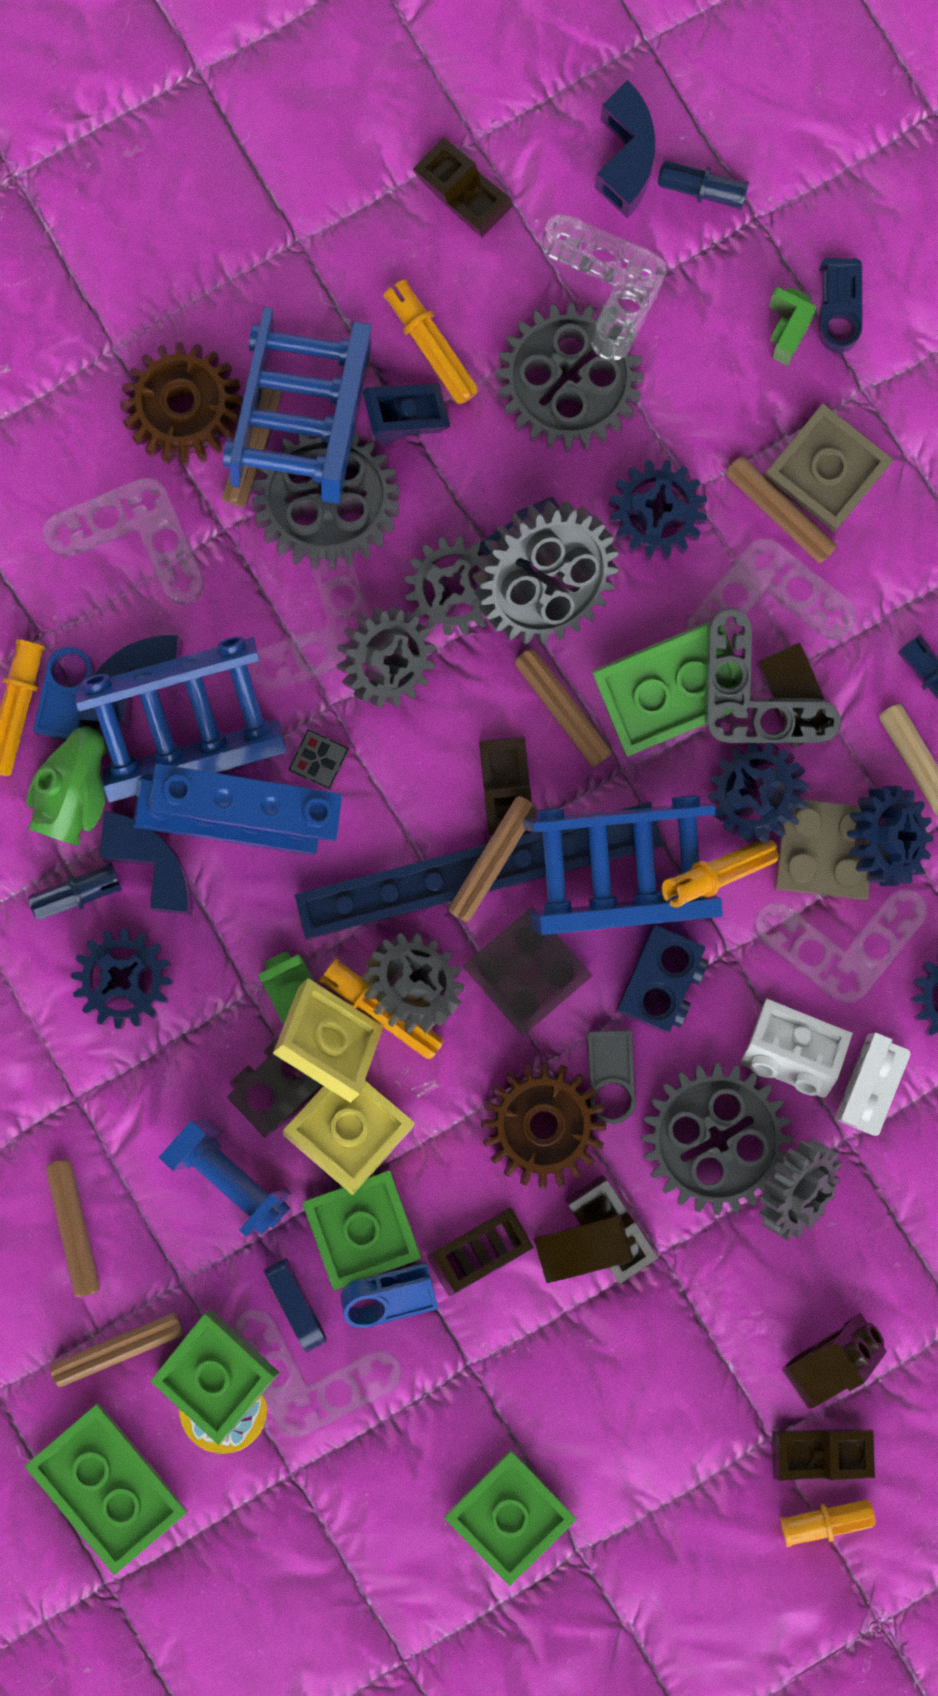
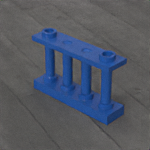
[223,307,372,504]
[75,636,287,802]
[133,763,342,856]
[523,795,723,935]
[158,1120,291,1237]

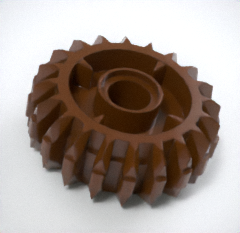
[120,342,243,466]
[481,1062,607,1188]

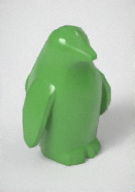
[26,726,109,846]

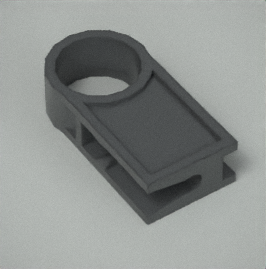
[587,1030,636,1124]

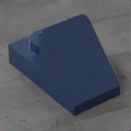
[362,384,450,446]

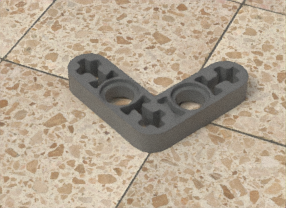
[705,606,841,743]

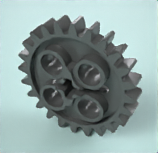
[496,303,644,452]
[252,432,400,570]
[473,501,619,644]
[641,1063,793,1215]

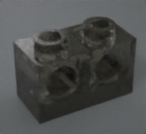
[227,1037,323,1138]

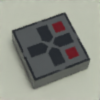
[288,729,350,791]

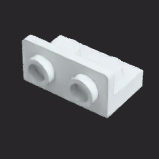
[740,998,853,1097]
[834,1032,911,1136]

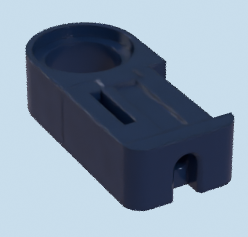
[819,258,862,353]
[263,1258,328,1353]

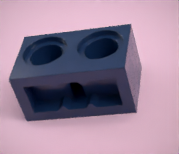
[616,925,709,1034]

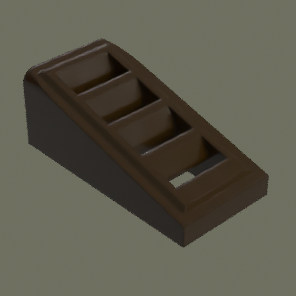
[427,1208,534,1296]

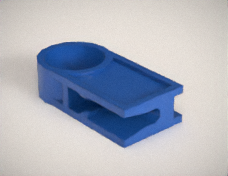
[32,647,94,741]
[340,1263,439,1328]

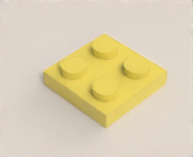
[273,978,384,1102]
[282,1081,415,1195]

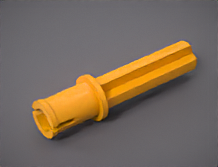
[383,279,479,404]
[0,639,45,776]
[662,840,779,908]
[319,958,444,1059]

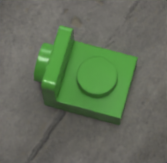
[769,287,817,366]
[258,951,314,1025]

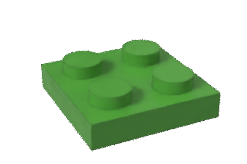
[302,1170,422,1291]
[150,1309,280,1445]
[444,1449,577,1587]

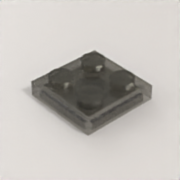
[462,906,593,1037]

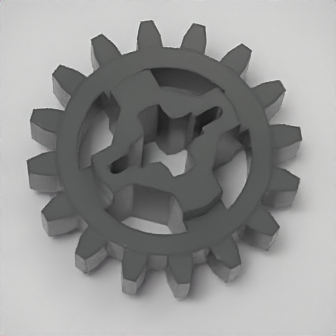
[405,536,490,636]
[337,606,436,708]
[362,933,464,1033]
[759,1139,841,1240]

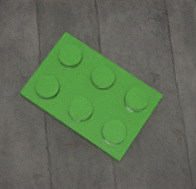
[591,621,752,757]
[24,1403,189,1575]

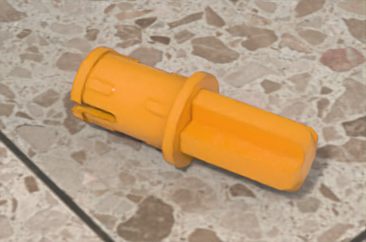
[780,1499,876,1547]

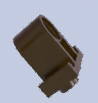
[781,1313,887,1409]

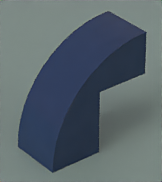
[595,80,655,218]
[78,635,183,729]
[99,812,192,915]

